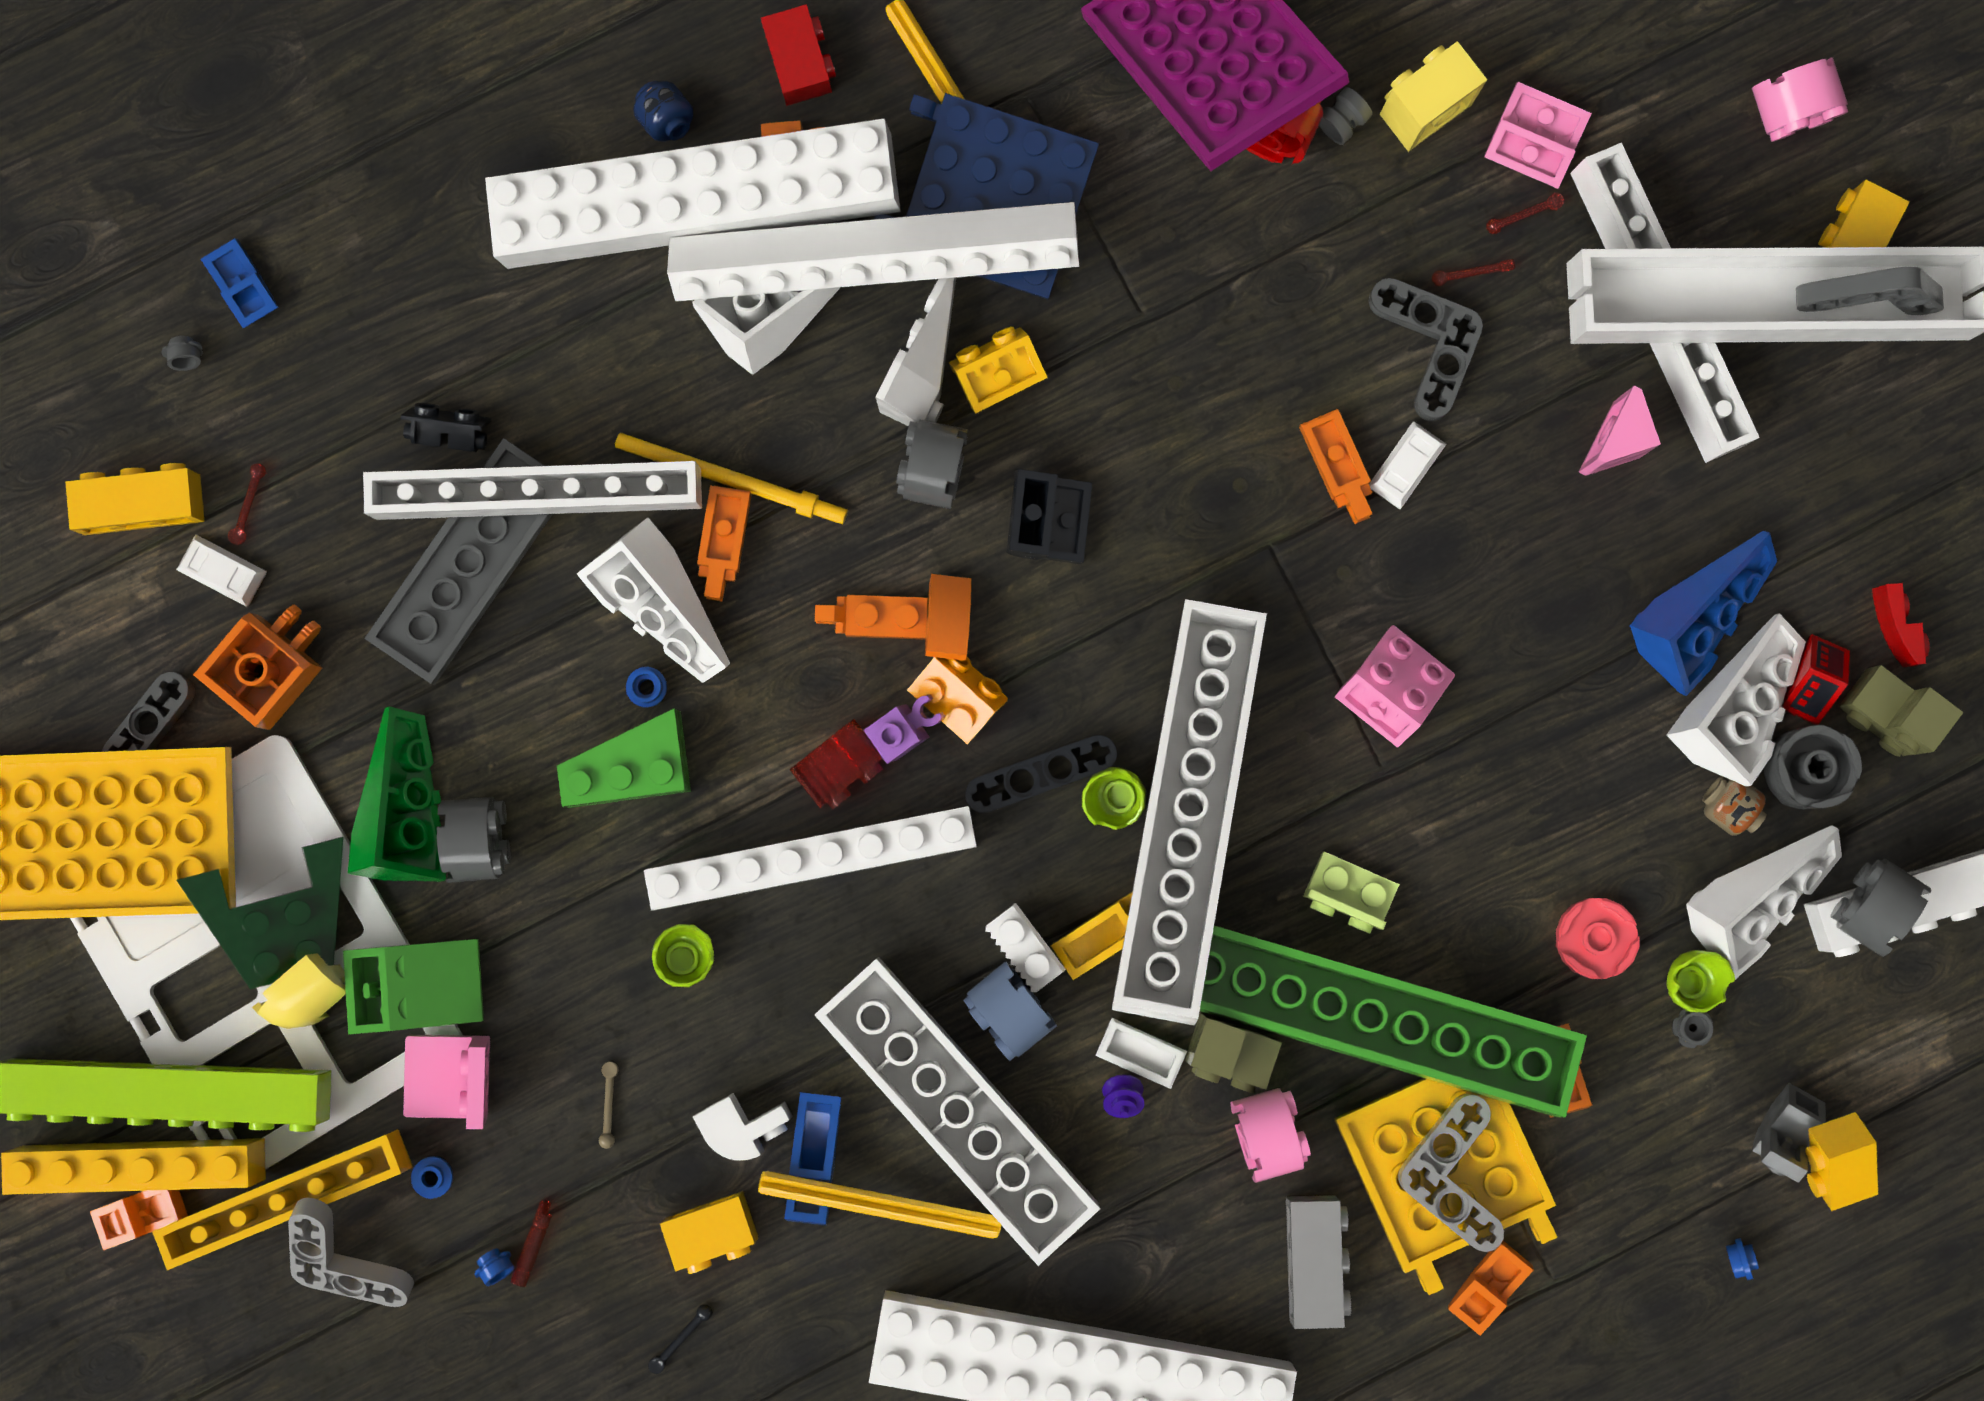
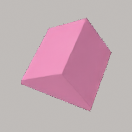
[1579,386,1661,476]

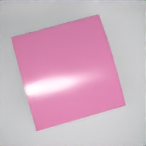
[1484,82,1592,189]

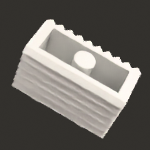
[985,903,1066,992]

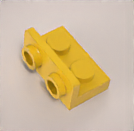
[949,327,1047,414]

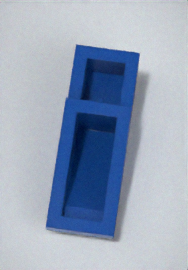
[784,1092,841,1226]

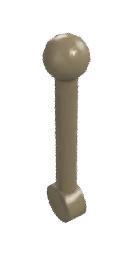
[598,1062,619,1149]

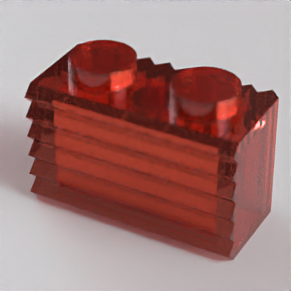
[790,719,884,810]

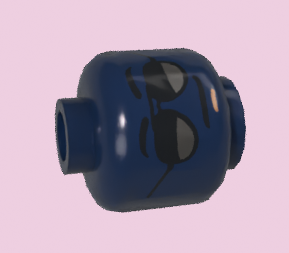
[633,81,693,142]

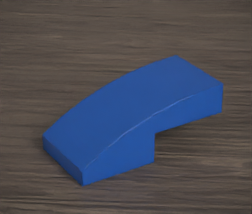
[201,238,279,328]

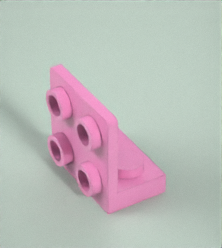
[1335,625,1455,748]
[403,1034,490,1129]

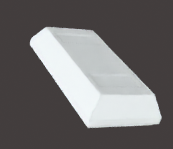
[1369,421,1446,509]
[176,535,267,607]
[1096,1018,1187,1089]

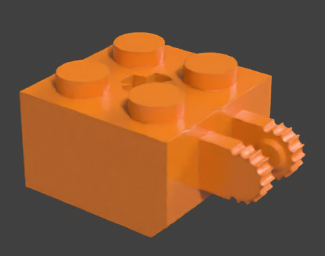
[193,604,323,730]

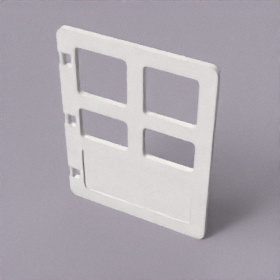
[70,735,462,1170]

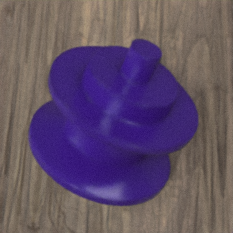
[1102,1075,1144,1118]

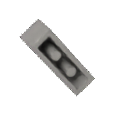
[1286,1195,1351,1329]

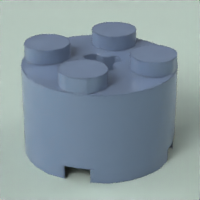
[963,961,1057,1061]

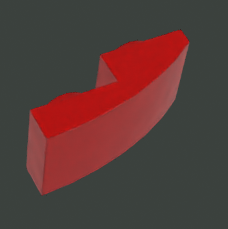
[1872,583,1930,668]

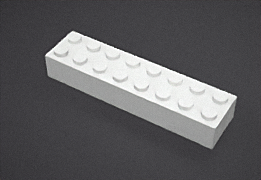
[815,957,1100,1266]

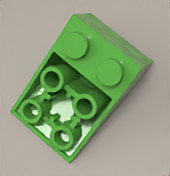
[343,939,484,1035]

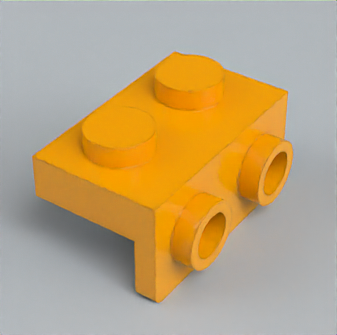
[907,657,1008,744]

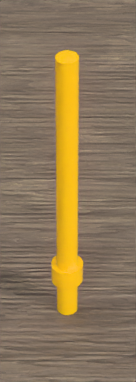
[615,433,848,525]

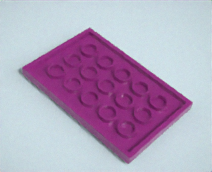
[1081,0,1349,172]

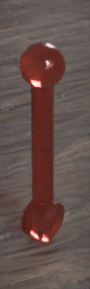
[1486,192,1565,234]
[1432,259,1516,286]
[228,463,266,545]

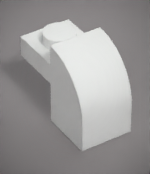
[693,1093,792,1160]

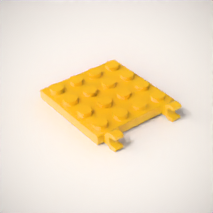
[1334,1078,1557,1295]

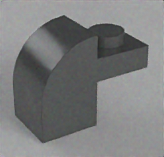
[1752,1083,1826,1183]

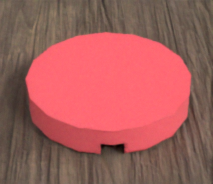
[1556,898,1640,979]

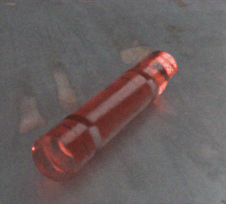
[510,1200,552,1287]

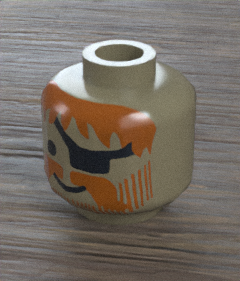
[1702,776,1767,836]

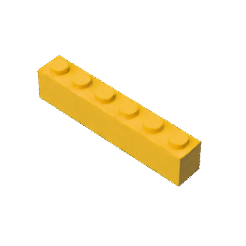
[152,1130,413,1270]
[1,1138,266,1195]

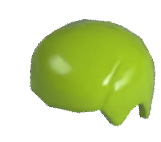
[1082,767,1146,830]
[651,924,714,987]
[1666,950,1735,1012]

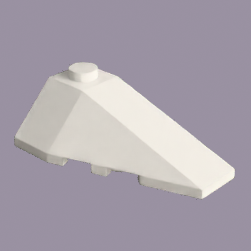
[693,287,840,375]

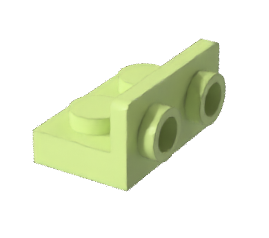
[1303,851,1400,934]

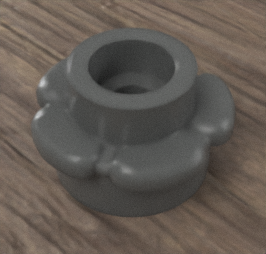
[161,336,203,371]
[1672,1009,1713,1048]

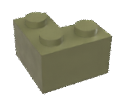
[1838,665,1964,757]
[1184,1013,1282,1093]

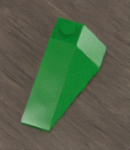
[348,706,446,882]

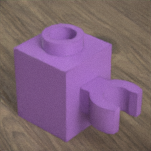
[864,695,945,764]

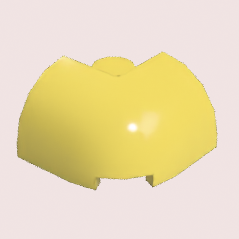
[252,953,346,1029]

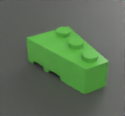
[557,708,691,808]

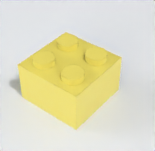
[1380,41,1487,152]

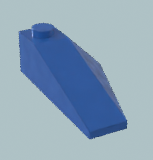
[1630,531,1777,696]

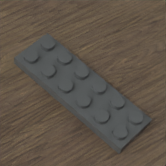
[364,438,553,685]

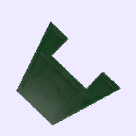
[176,837,344,990]

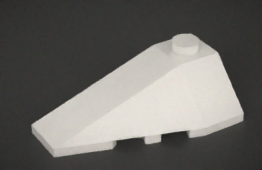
[876,277,956,426]
[577,517,730,683]
[1667,613,1806,786]
[1686,825,1842,980]

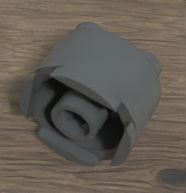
[896,419,968,509]
[1764,725,1862,809]
[437,797,511,883]
[1830,859,1931,957]

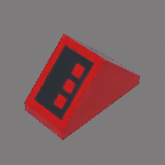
[1782,634,1850,725]

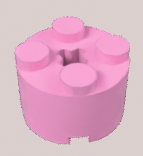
[1752,58,1848,142]
[1231,1088,1311,1183]

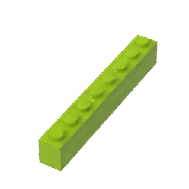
[0,1058,331,1132]

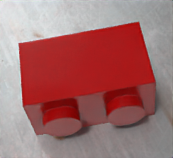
[761,4,836,106]

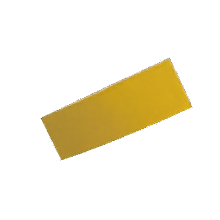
[1051,891,1133,980]

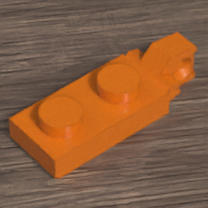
[1299,409,1372,524]
[697,485,752,602]
[815,595,928,639]

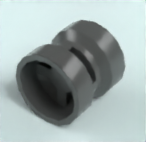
[1319,87,1373,145]

